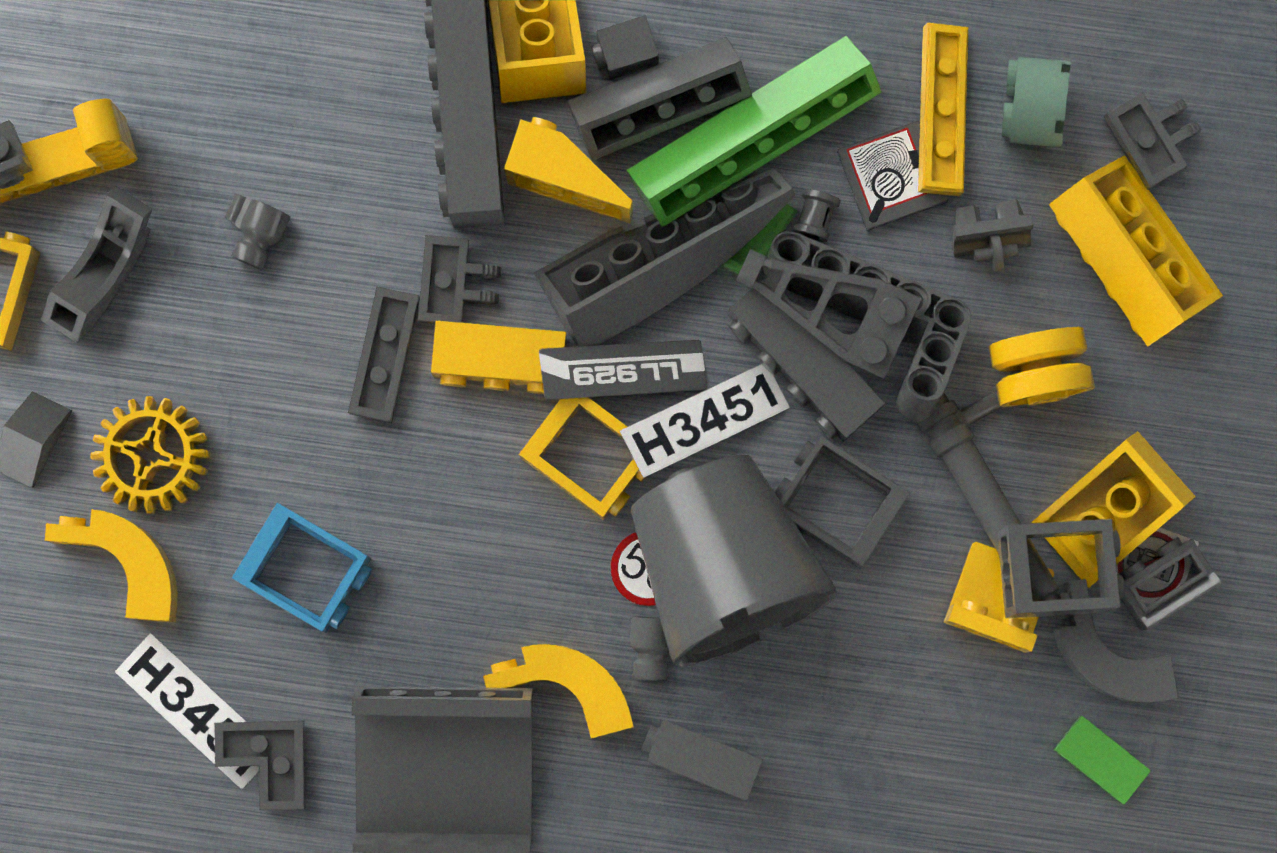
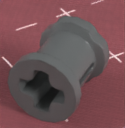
[792,189,841,242]

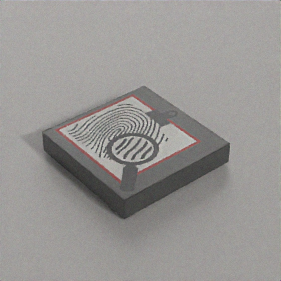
[837,120,949,231]

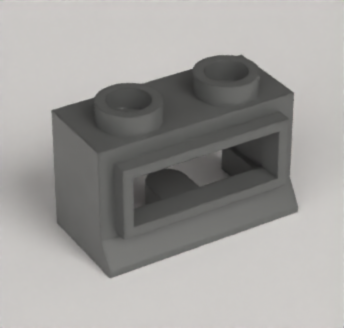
[1119,537,1222,631]

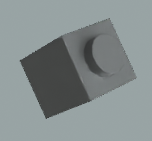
[591,15,659,80]

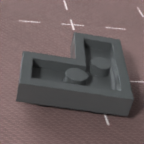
[214,721,305,810]

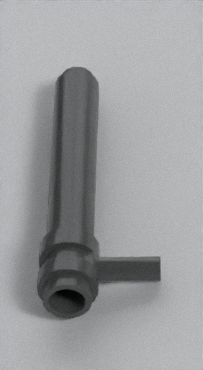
[917,392,1060,601]

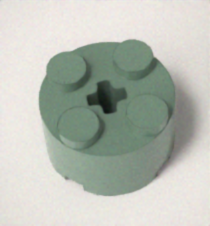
[1002,56,1071,148]

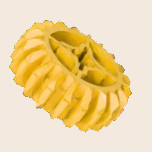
[90,396,210,514]

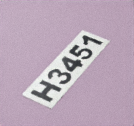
[620,364,790,478]
[115,633,259,789]

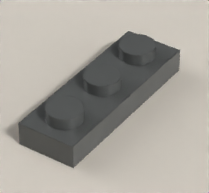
[348,286,420,424]

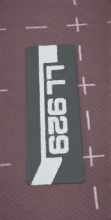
[539,340,707,400]

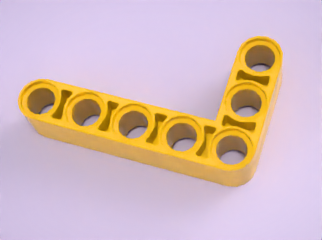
[0,98,138,204]

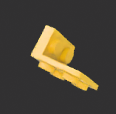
[943,542,1054,653]

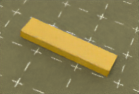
[918,23,968,196]

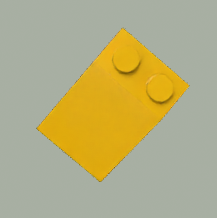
[488,0,587,103]
[504,117,633,224]
[1031,431,1196,588]

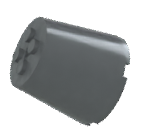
[630,455,837,667]

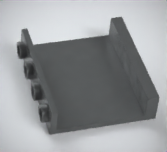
[352,686,533,853]

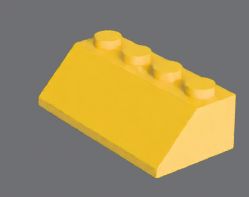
[1048,155,1223,347]

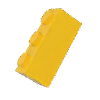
[431,321,567,394]

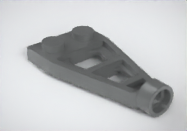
[736,249,922,378]

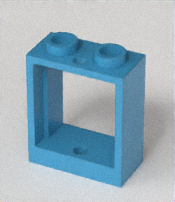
[232,503,373,633]

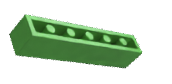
[627,36,882,227]

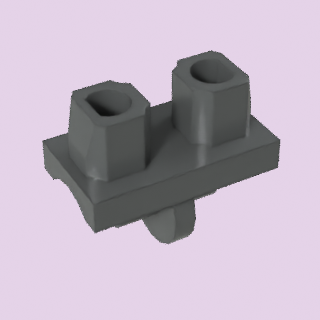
[952,199,1033,272]

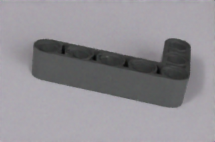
[763,231,972,422]

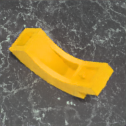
[44,509,178,623]
[483,644,634,738]

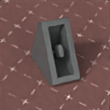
[0,391,72,488]

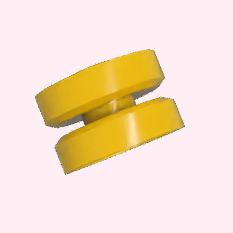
[988,327,1095,407]

